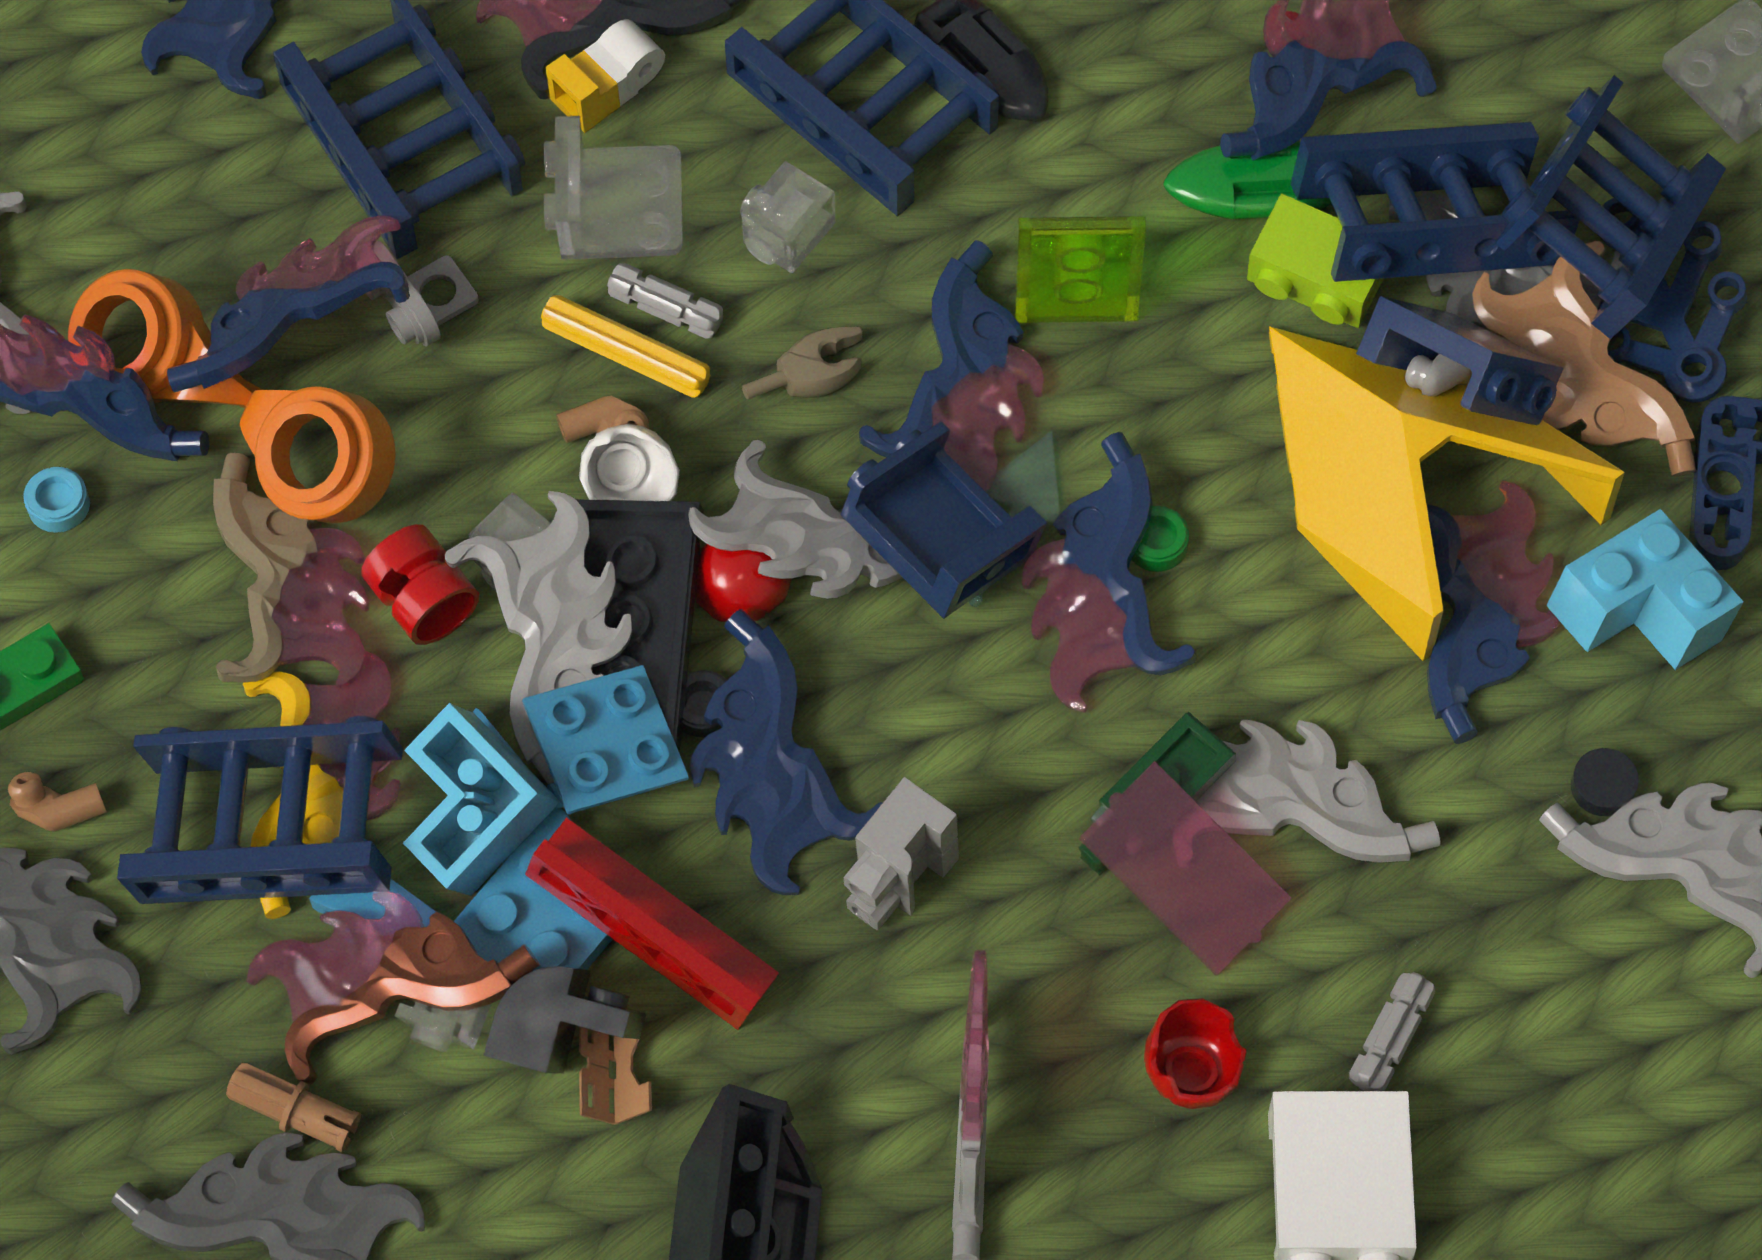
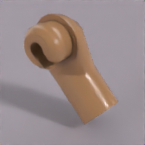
[556,396,649,443]
[8,772,107,831]

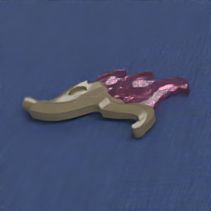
[213,453,369,690]

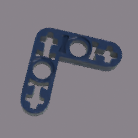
[1689,396,1762,570]

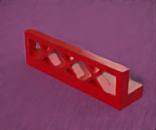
[525,817,779,1030]

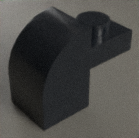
[483,966,646,1074]

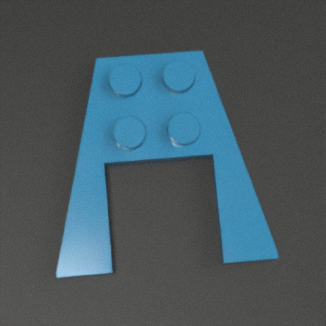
[309,708,613,971]

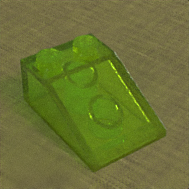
[1013,216,1146,323]

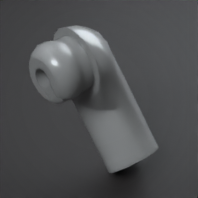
[1405,354,1472,397]

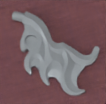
[688,440,902,599]
[445,491,632,784]
[1172,720,1440,869]
[1539,783,1762,978]

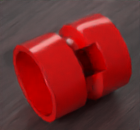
[361,524,480,645]

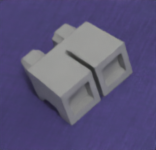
[844,777,959,930]

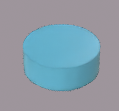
[23,467,90,533]

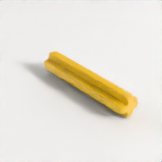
[541,295,711,398]

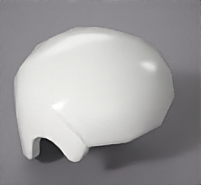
[579,424,680,501]

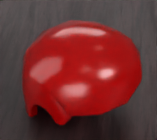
[695,544,792,622]
[1144,998,1247,1109]

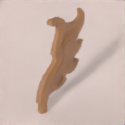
[1473,241,1696,476]

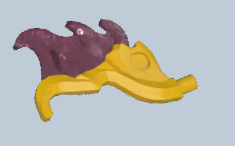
[243,650,401,919]

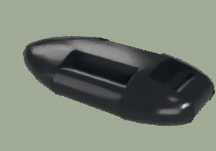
[914,0,1048,121]

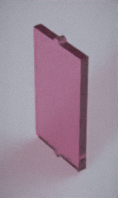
[1078,761,1291,976]

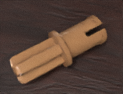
[226,1063,361,1152]

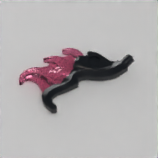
[476,0,746,100]

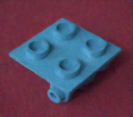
[522,665,689,815]

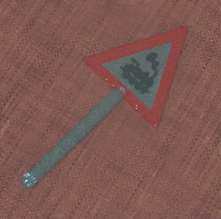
[969,431,1060,607]

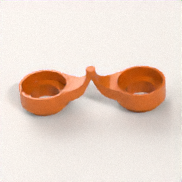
[68,269,396,523]

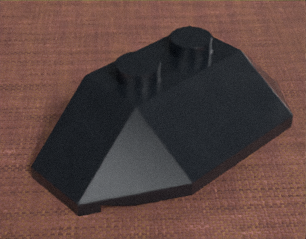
[669,1084,823,1260]

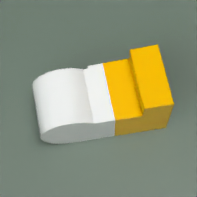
[546,19,665,133]

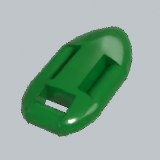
[1163,140,1332,220]

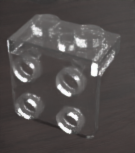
[1662,0,1762,144]
[544,116,683,260]

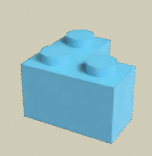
[1546,509,1744,670]
[403,703,560,896]

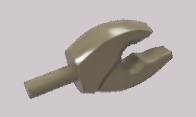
[742,327,863,400]

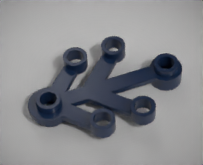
[1598,198,1747,403]

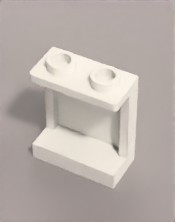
[1268,1091,1417,1260]

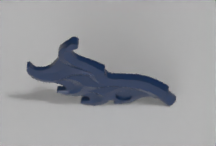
[141,0,278,99]
[690,609,883,895]

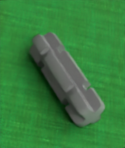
[607,263,723,339]
[1349,972,1435,1091]

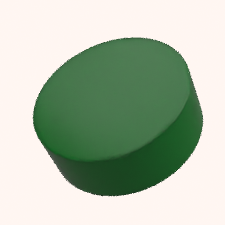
[1132,506,1189,572]

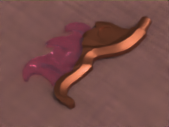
[246,892,540,1085]

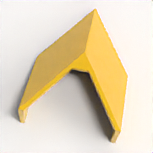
[1269,326,1625,661]

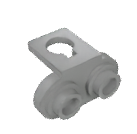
[354,241,479,347]

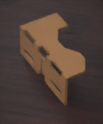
[579,1026,652,1125]

